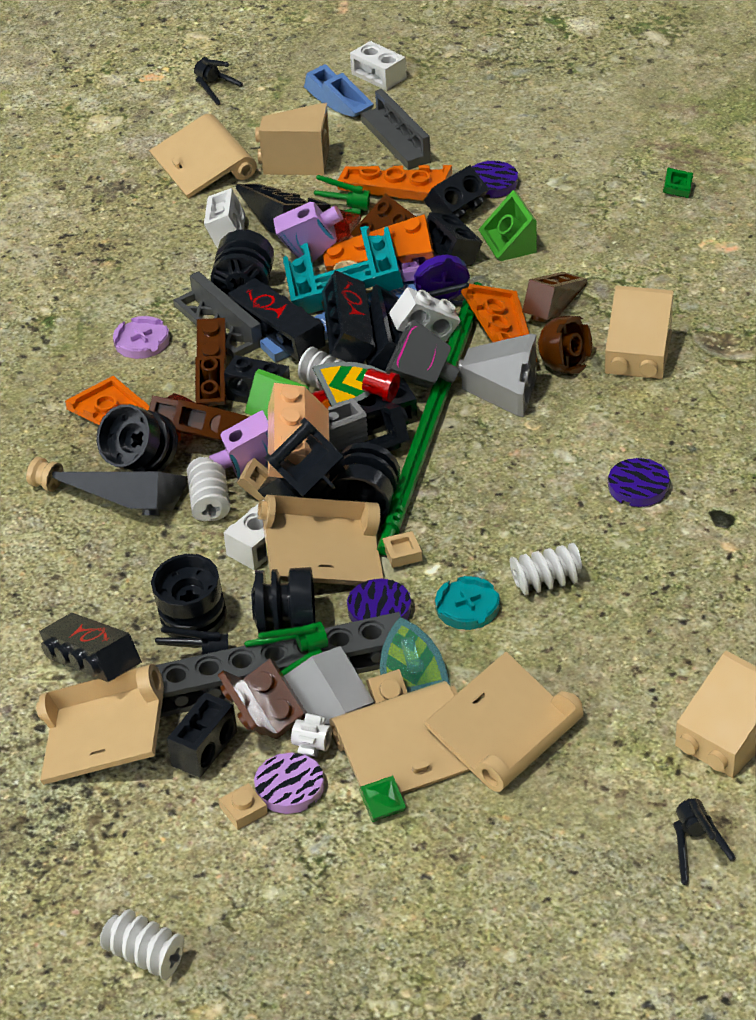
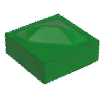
[662,168,693,198]
[359,775,406,822]

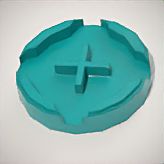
[435,576,500,630]

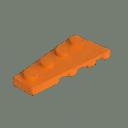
[338,165,452,201]
[323,214,435,272]
[461,284,529,343]
[65,376,181,442]

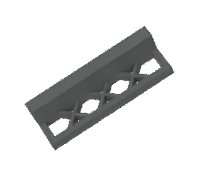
[361,89,431,170]
[173,271,262,358]

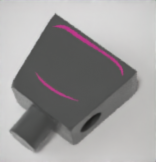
[385,319,459,388]

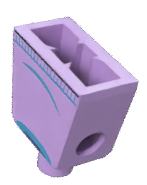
[273,202,343,261]
[209,410,268,479]

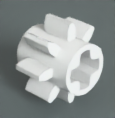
[291,713,332,757]

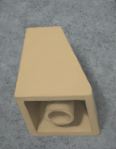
[255,103,330,175]
[605,285,674,379]
[675,650,756,778]

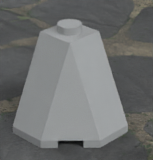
[458,334,537,417]

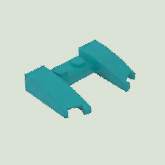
[283,226,404,314]

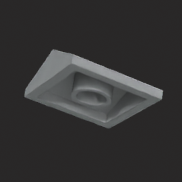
[284,646,374,726]

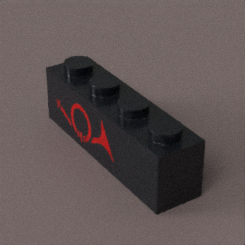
[322,270,376,364]
[228,278,326,361]
[39,612,142,682]

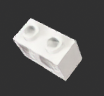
[350,41,407,91]
[204,188,245,248]
[389,287,461,342]

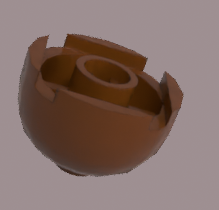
[538,316,592,373]

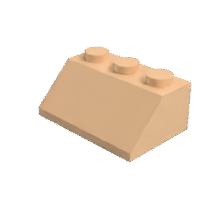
[268,383,329,478]

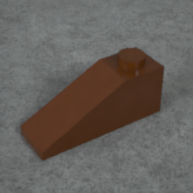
[522,272,587,322]

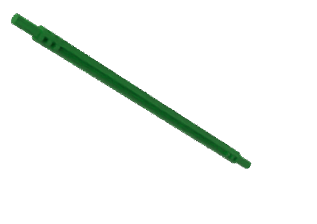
[377,282,483,555]

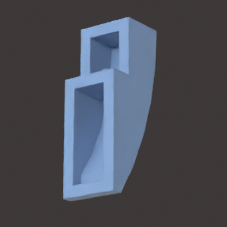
[304,64,374,117]

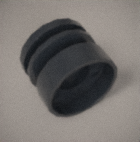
[211,230,274,296]
[96,404,178,472]
[326,442,400,521]
[151,554,227,638]
[251,567,316,634]

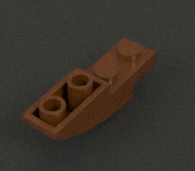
[195,318,227,406]
[149,395,250,443]

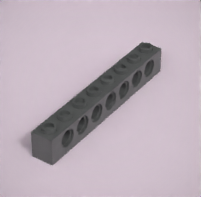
[156,612,401,718]

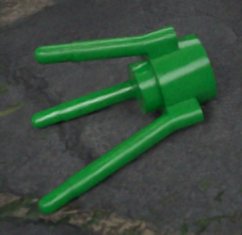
[314,175,370,216]
[244,621,328,676]

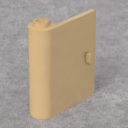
[149,114,257,199]
[258,495,384,585]
[424,652,584,792]
[36,664,164,785]
[329,681,471,795]

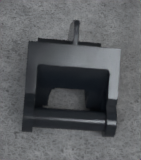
[264,417,344,498]

